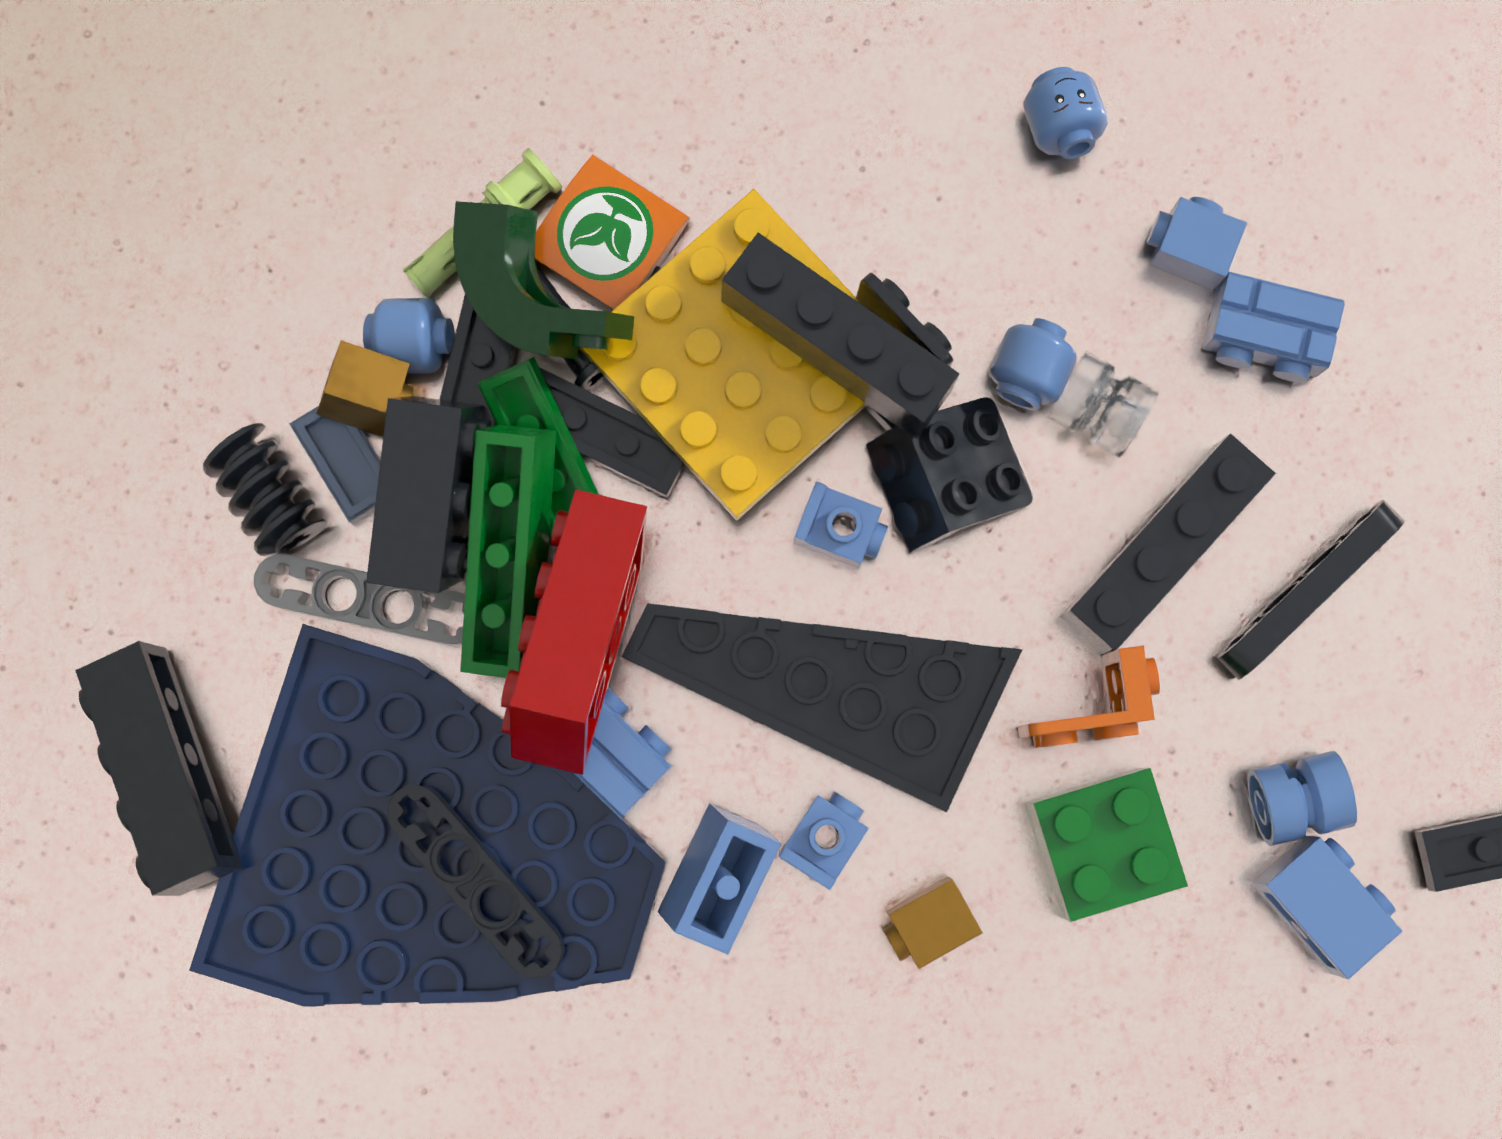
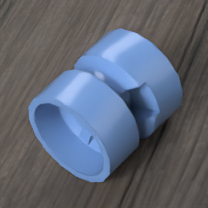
[1247,751,1357,846]

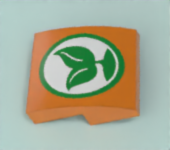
[534,154,691,310]

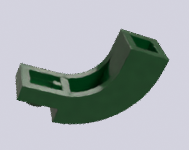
[453,201,634,359]

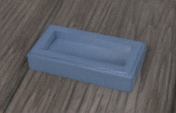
[289,406,381,525]

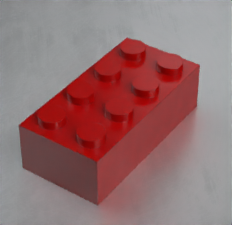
[501,490,647,775]

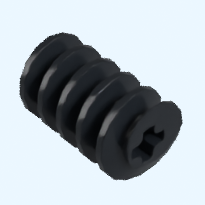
[203,423,328,556]

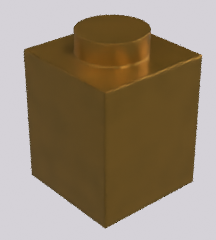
[316,340,414,436]
[882,876,983,969]

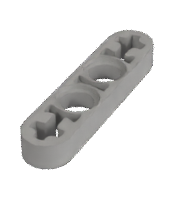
[254,554,465,646]

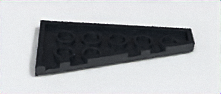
[621,603,1023,812]

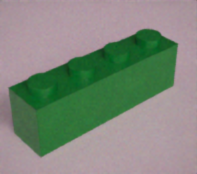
[460,424,557,678]

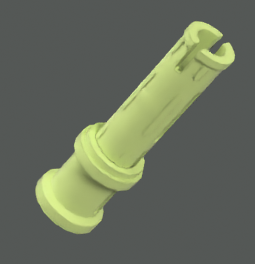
[402,148,563,298]

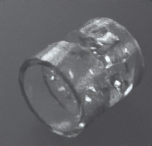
[1047,350,1159,458]

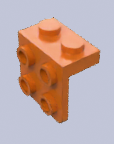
[1017,645,1160,748]

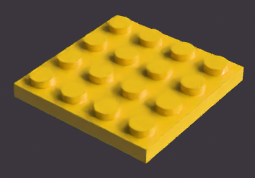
[578,189,867,521]

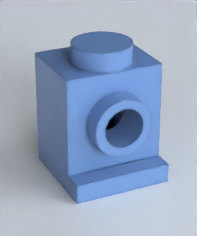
[793,481,888,569]
[778,791,869,890]

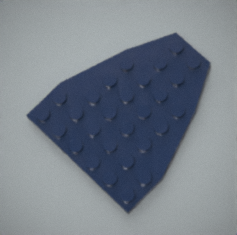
[189,624,667,1007]

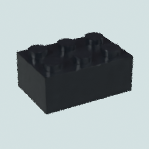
[366,396,491,593]

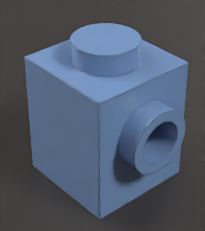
[1147,197,1247,290]

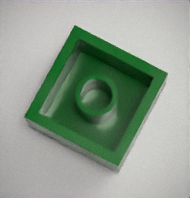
[1024,768,1188,922]

